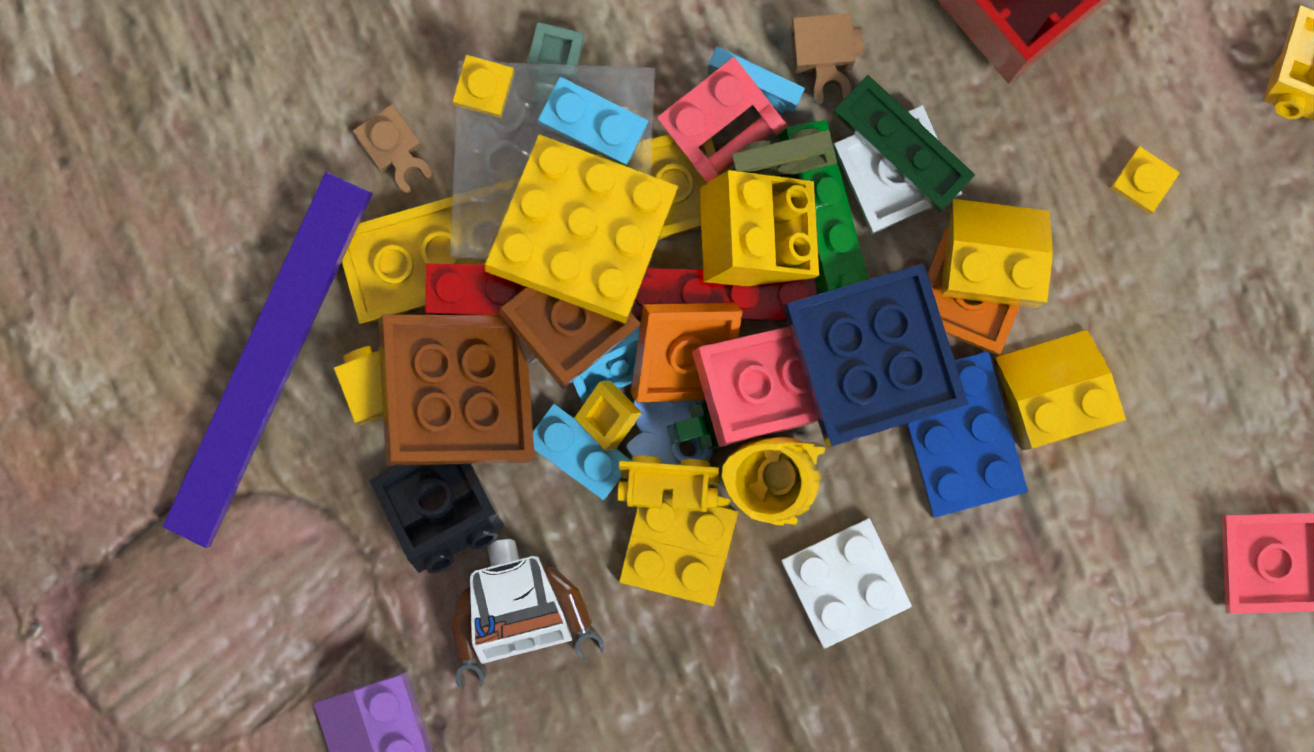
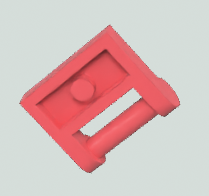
[657,56,789,183]

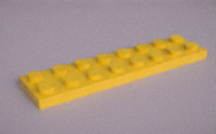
[342,134,722,326]

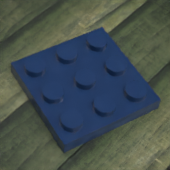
[782,263,968,448]

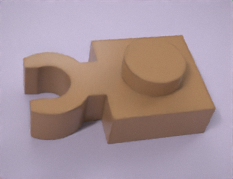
[353,104,433,195]

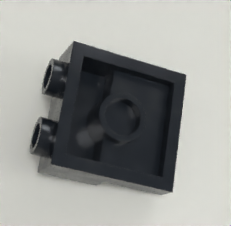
[369,464,505,573]

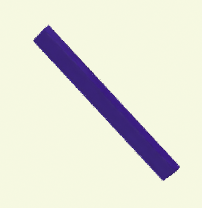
[162,171,373,548]

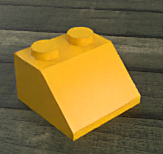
[940,199,1053,308]
[994,330,1126,450]

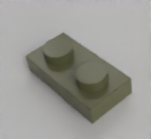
[732,129,837,177]

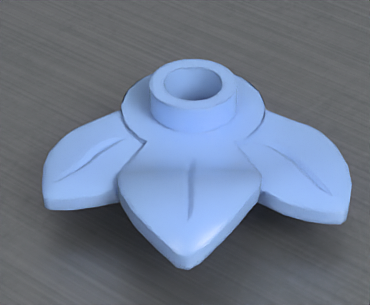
[626,399,713,465]

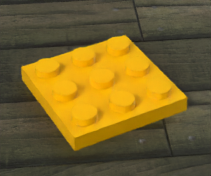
[485,134,678,324]

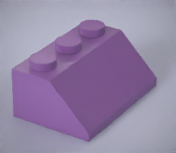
[313,671,434,752]

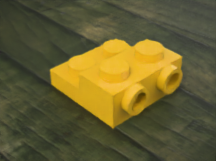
[1263,5,1314,121]
[619,491,738,607]

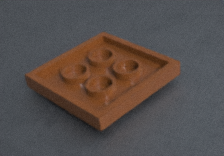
[378,315,535,465]

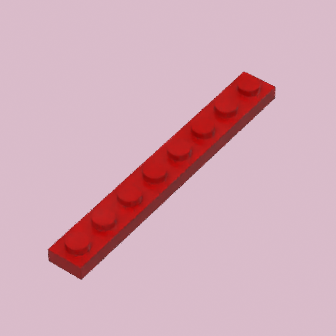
[425,263,816,321]

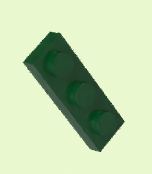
[833,75,975,213]

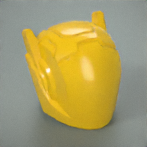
[722,437,825,526]

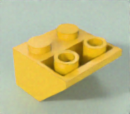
[700,170,819,286]

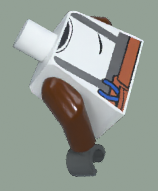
[451,539,605,689]

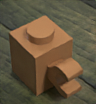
[790,13,863,104]

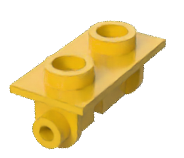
[618,455,720,512]

